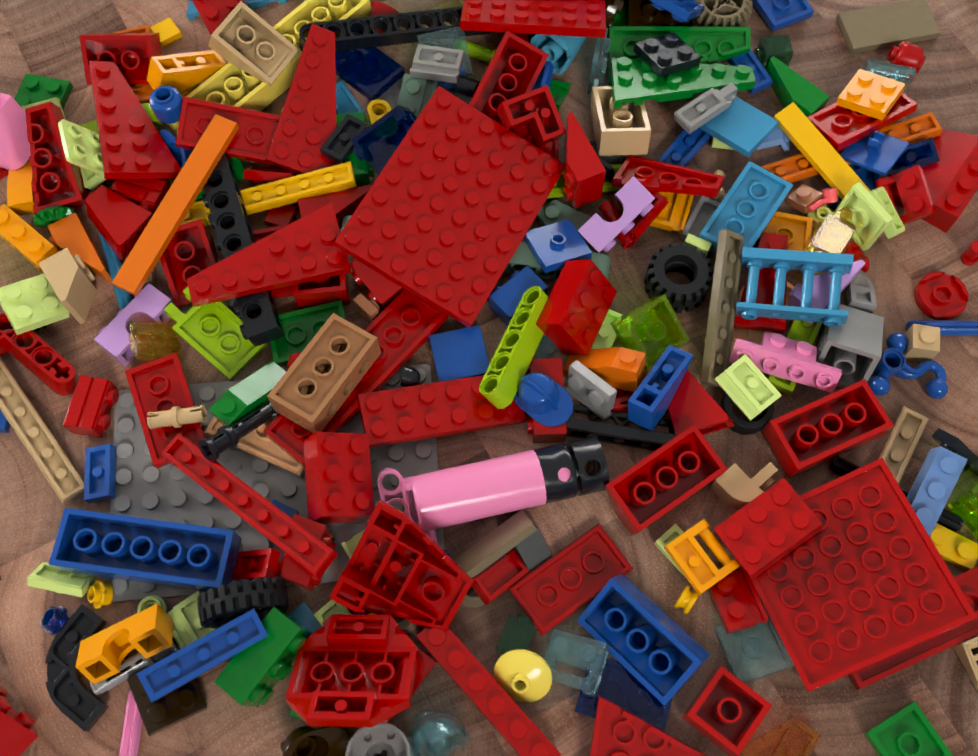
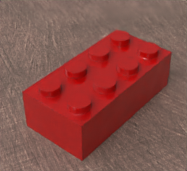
[762,379,894,479]

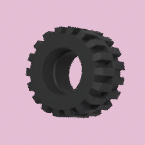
[644,242,713,314]

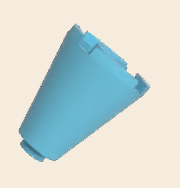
[530,34,587,75]

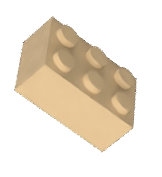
[590,86,651,156]

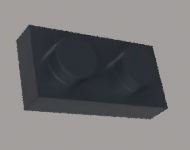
[320,114,369,164]

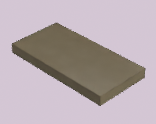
[836,0,941,54]

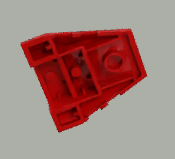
[329,500,473,630]

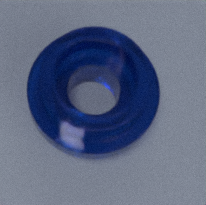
[41,606,69,635]

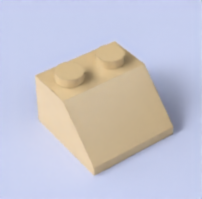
[38,248,97,324]

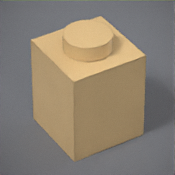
[902,324,940,363]

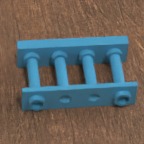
[736,247,854,327]

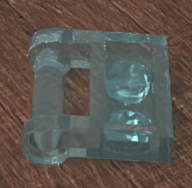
[544,629,610,697]

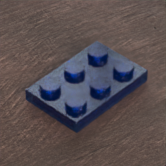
[335,32,405,101]
[574,653,673,731]

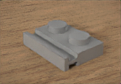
[409,44,465,84]
[565,360,617,421]

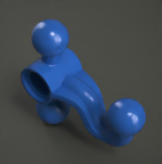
[868,332,948,399]

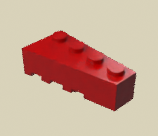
[25,102,89,214]

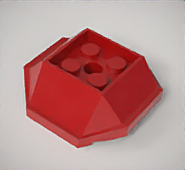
[285,614,419,727]

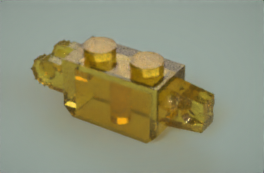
[803,208,856,276]

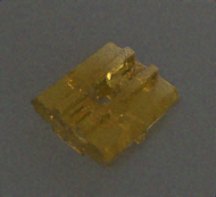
[129,321,181,361]

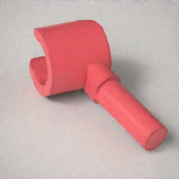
[807,187,838,212]

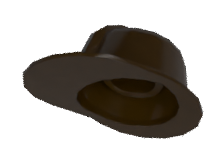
[281,726,350,756]

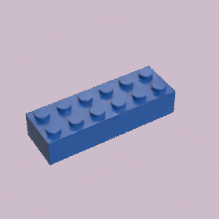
[48,508,242,591]

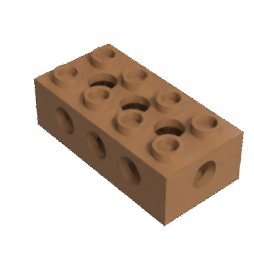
[267,313,381,433]

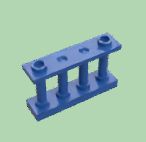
[137,609,268,702]

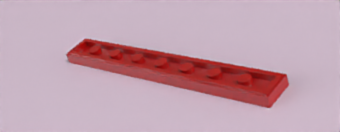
[161,433,338,578]

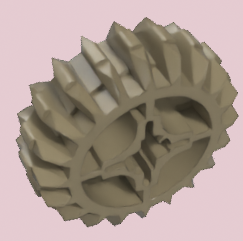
[694,0,753,27]

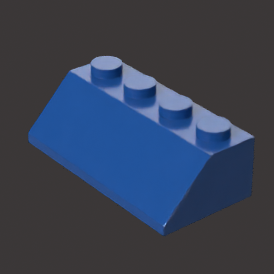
[577,574,711,706]

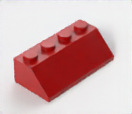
[469,30,549,131]
[605,424,728,536]

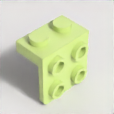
[58,119,106,190]

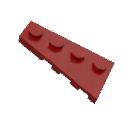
[612,155,725,197]
[733,233,788,333]

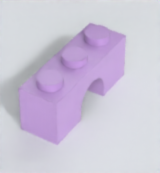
[578,176,655,253]
[94,283,175,367]

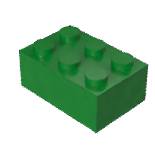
[214,607,312,707]

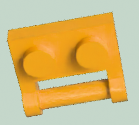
[664,519,740,595]

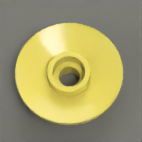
[493,649,552,703]

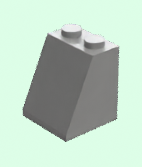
[816,304,884,389]

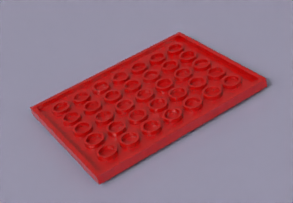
[334,86,565,328]

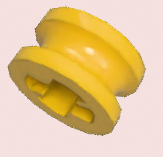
[674,585,699,615]

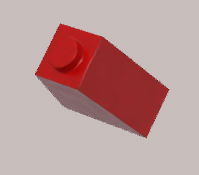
[85,185,152,261]
[668,369,735,436]

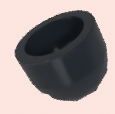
[400,365,420,387]

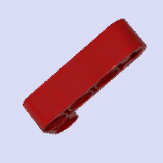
[0,313,77,396]

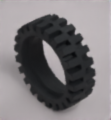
[197,577,289,628]

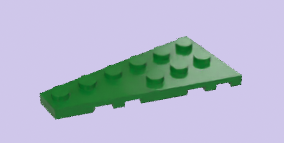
[608,26,751,86]

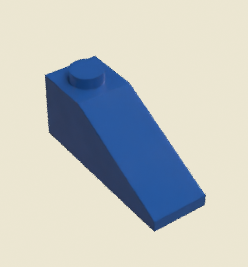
[628,344,693,431]

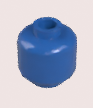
[149,86,183,124]

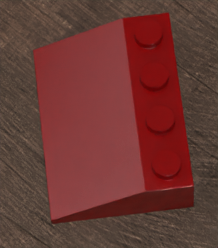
[890,129,978,233]

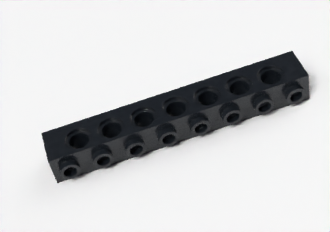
[202,153,285,347]

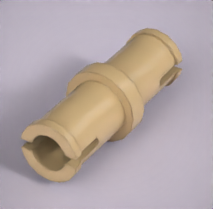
[147,405,207,429]

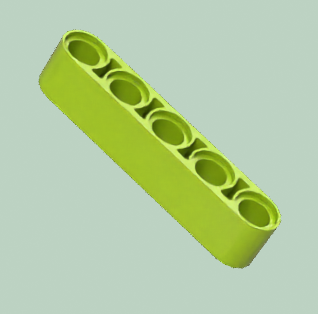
[479,286,549,409]

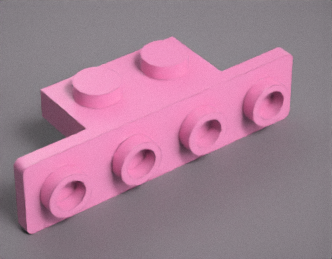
[729,332,842,393]

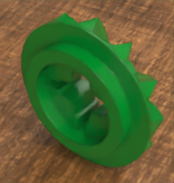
[32,205,75,228]

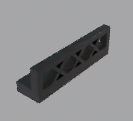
[566,404,677,451]

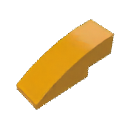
[7,159,35,216]

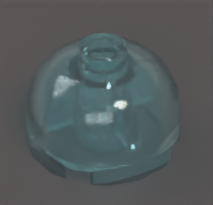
[407,711,469,756]

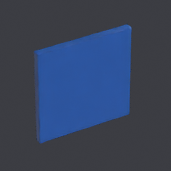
[840,131,909,176]

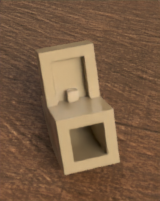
[710,462,778,509]

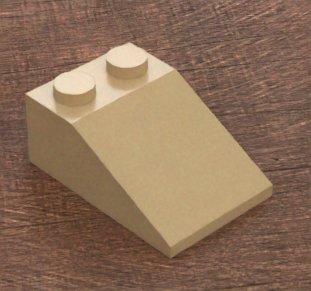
[208,1,299,86]

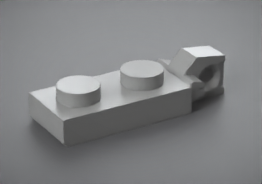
[674,82,738,134]

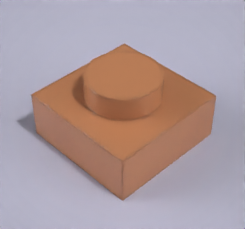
[786,184,823,214]
[353,293,380,323]

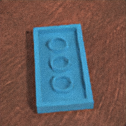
[699,161,793,262]

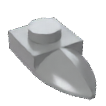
[846,270,877,314]

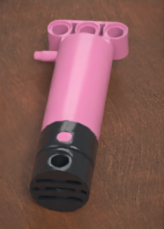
[377,436,609,544]

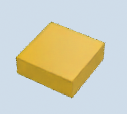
[150,17,183,48]

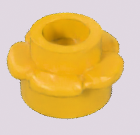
[87,580,113,609]

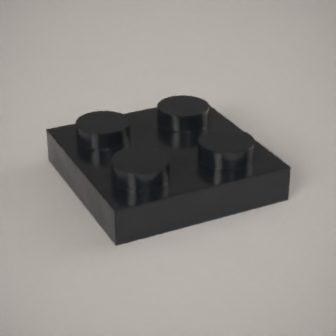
[633,32,701,77]

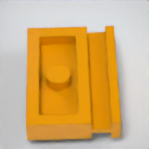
[649,191,694,235]

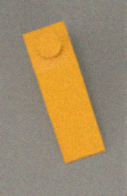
[147,50,227,93]

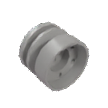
[345,723,415,756]

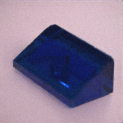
[887,137,940,177]

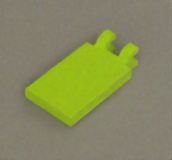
[164,286,267,381]

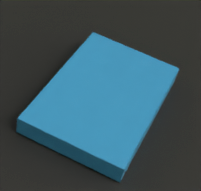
[699,97,779,157]

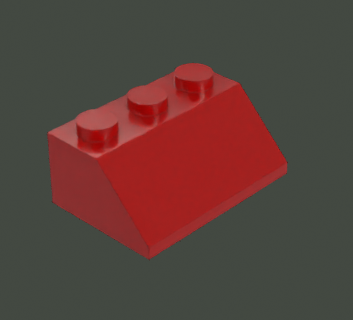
[79,33,162,85]

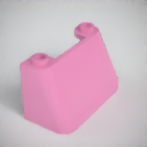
[0,93,31,170]

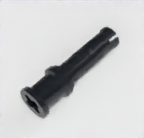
[198,401,277,462]

